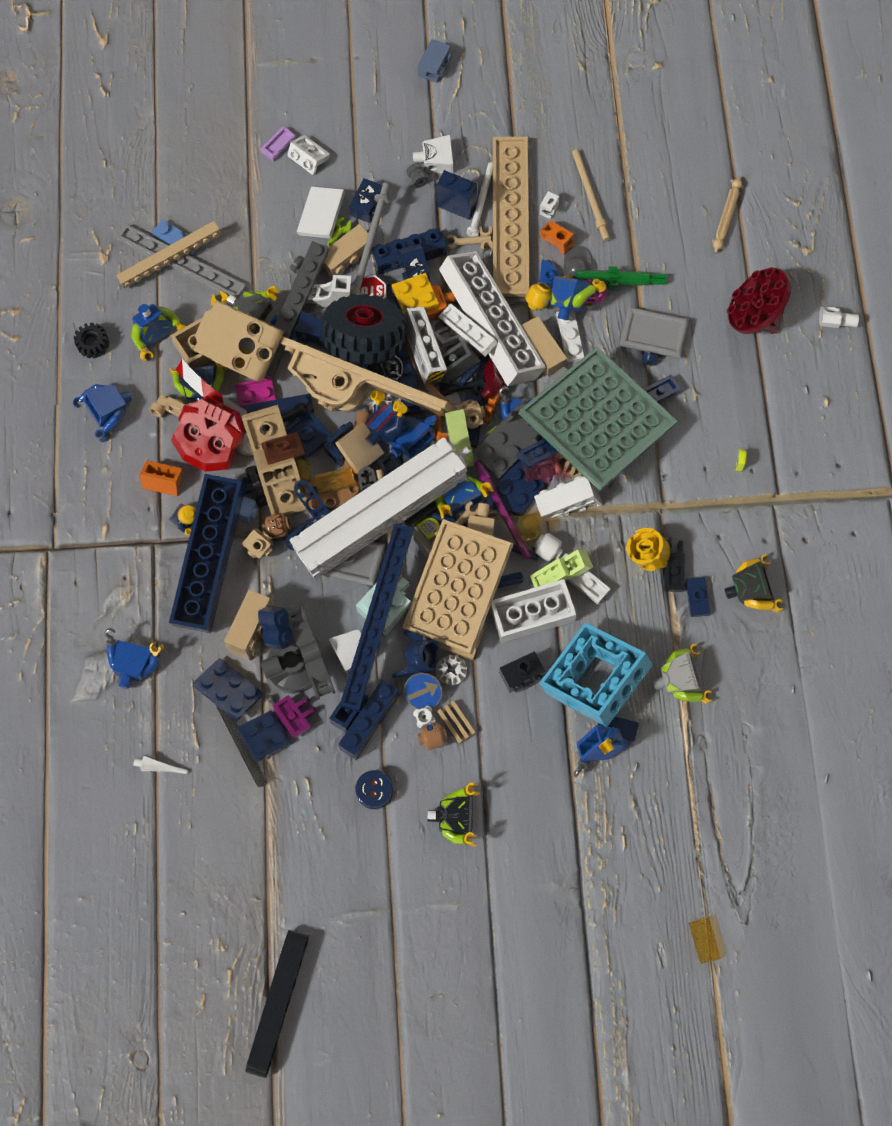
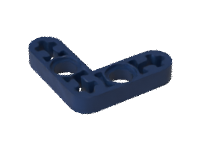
[285,480,330,551]

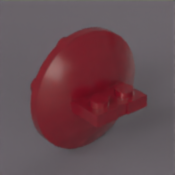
[727,267,792,334]

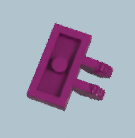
[272,695,317,739]

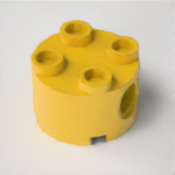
[626,527,670,571]

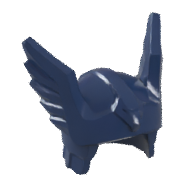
[392,631,440,678]

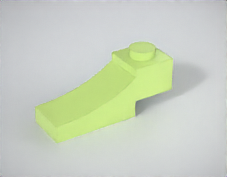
[445,409,474,467]
[530,549,593,587]

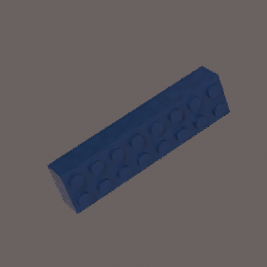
[169,474,246,634]

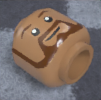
[262,513,292,540]

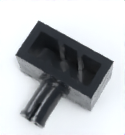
[499,651,545,693]

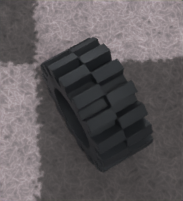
[74,323,109,359]

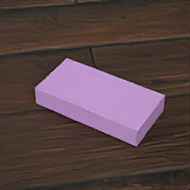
[260,126,297,162]

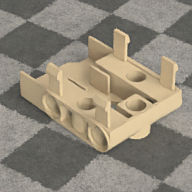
[193,301,285,382]

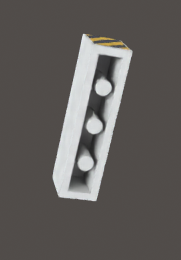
[404,307,447,383]

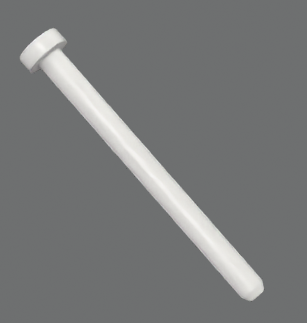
[466,162,493,237]

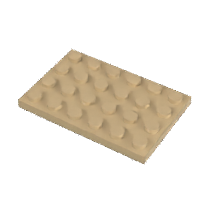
[402,519,513,654]

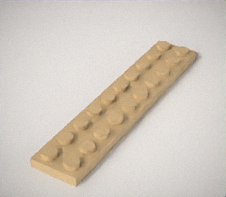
[493,137,529,297]

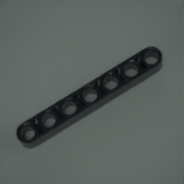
[245,930,309,1078]

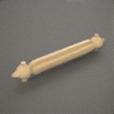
[712,176,744,252]

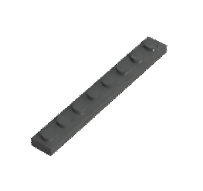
[261,241,329,378]

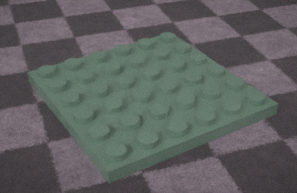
[518,347,678,491]

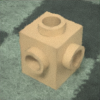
[455,400,485,429]
[242,528,274,559]

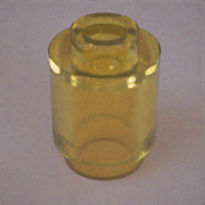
[296,460,312,489]

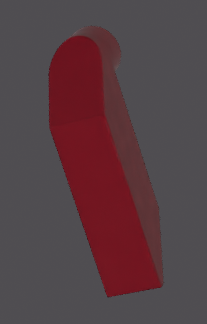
[481,357,503,400]

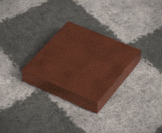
[262,432,305,465]

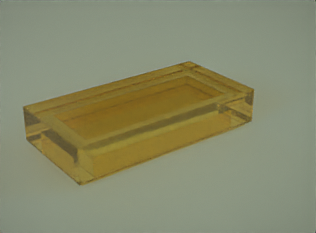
[315,467,356,495]
[688,918,721,964]

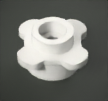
[413,706,435,728]

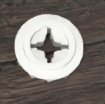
[436,654,467,686]

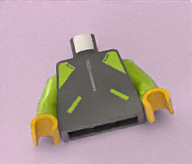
[226,286,280,333]

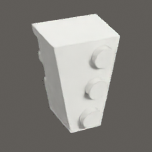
[534,475,603,521]

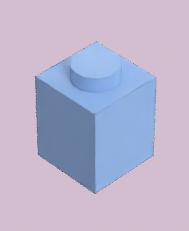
[238,497,259,524]

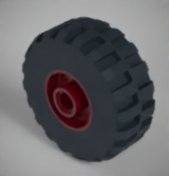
[322,294,406,365]

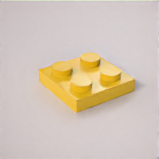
[392,273,439,314]

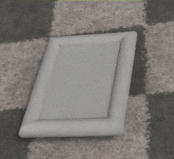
[619,307,689,359]
[322,541,385,586]

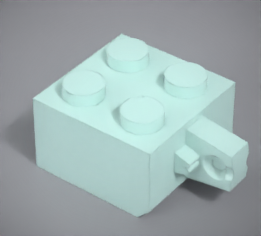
[356,578,411,636]

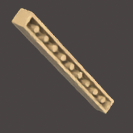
[116,221,221,289]

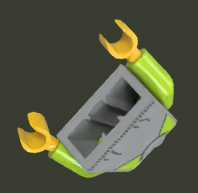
[653,644,713,704]

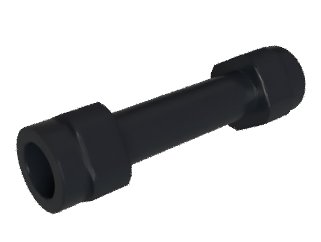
[264,402,308,431]

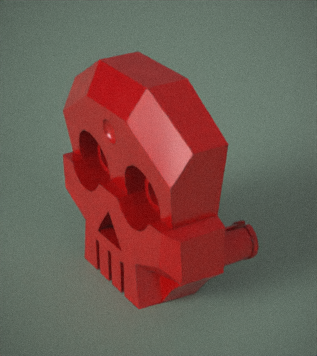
[171,396,246,472]

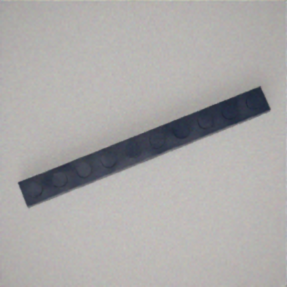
[517,375,681,470]
[340,523,414,712]

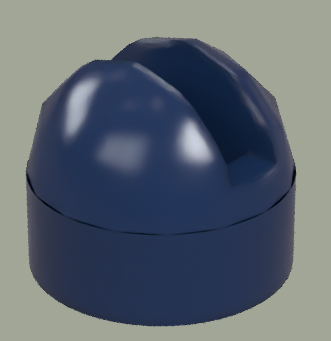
[642,352,658,366]

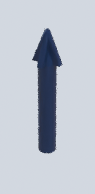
[457,354,490,387]

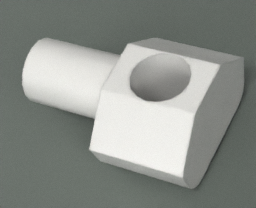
[819,307,859,328]

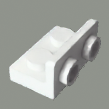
[288,135,330,175]

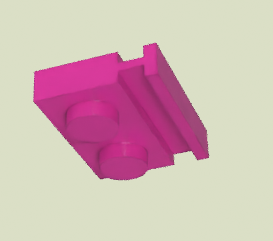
[235,377,276,406]

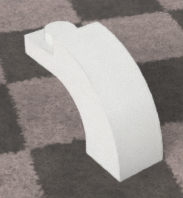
[306,275,351,307]

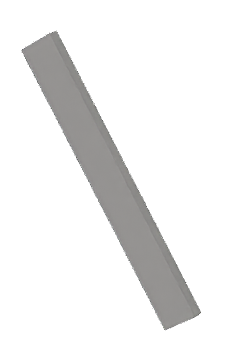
[116,224,247,298]

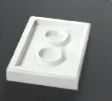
[297,187,345,239]

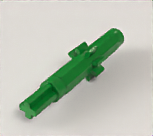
[576,266,667,289]

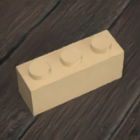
[322,224,374,278]
[521,316,567,377]

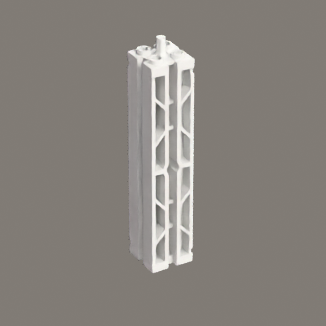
[290,437,470,580]

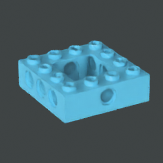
[539,622,653,727]

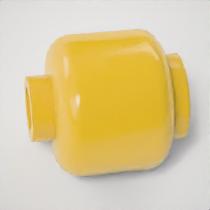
[525,282,552,311]

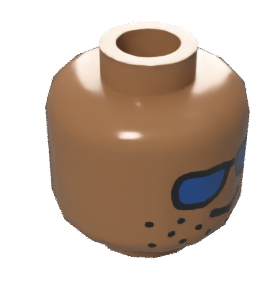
[418,722,448,750]

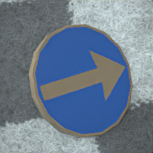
[404,672,443,709]

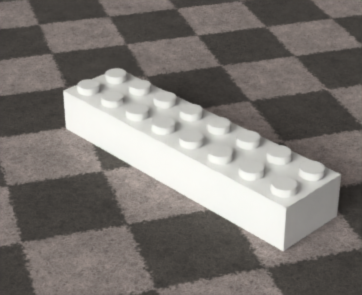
[439,251,546,386]

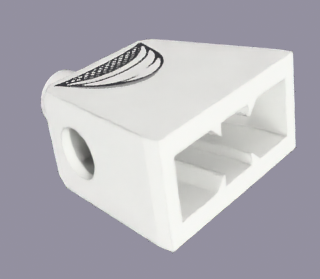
[413,135,453,173]

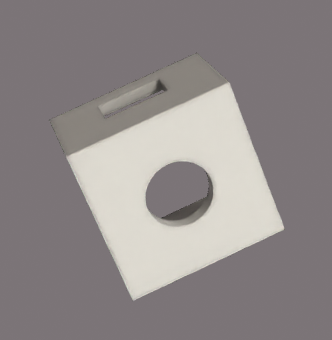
[540,191,559,219]

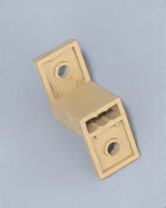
[241,405,306,516]

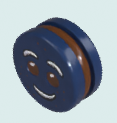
[355,770,393,810]

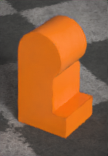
[539,221,575,255]

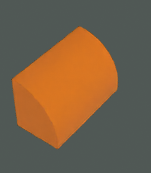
[140,460,182,496]

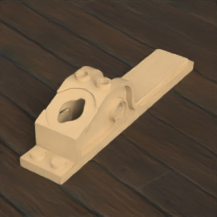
[280,336,456,416]

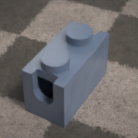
[418,39,452,83]

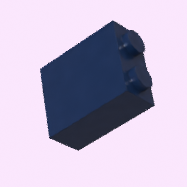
[436,170,477,220]

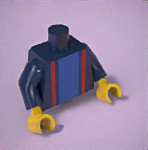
[365,390,411,446]

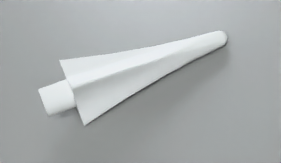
[133,755,188,774]

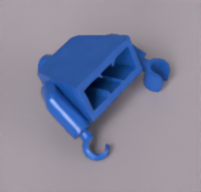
[73,384,132,443]
[391,414,438,460]

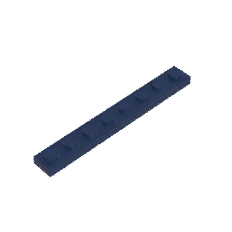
[387,284,421,415]

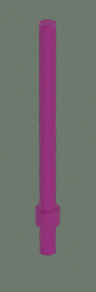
[474,460,531,560]

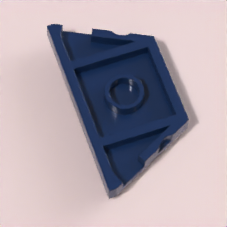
[483,458,544,515]

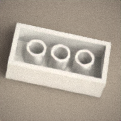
[490,579,576,643]

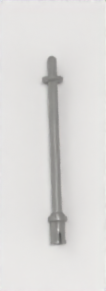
[349,182,390,296]

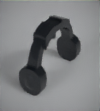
[245,465,268,507]

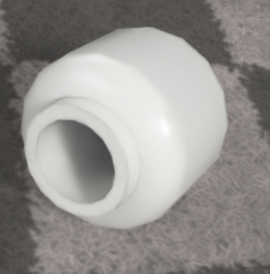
[533,533,563,561]

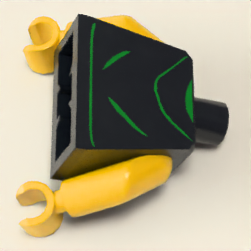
[724,554,784,613]

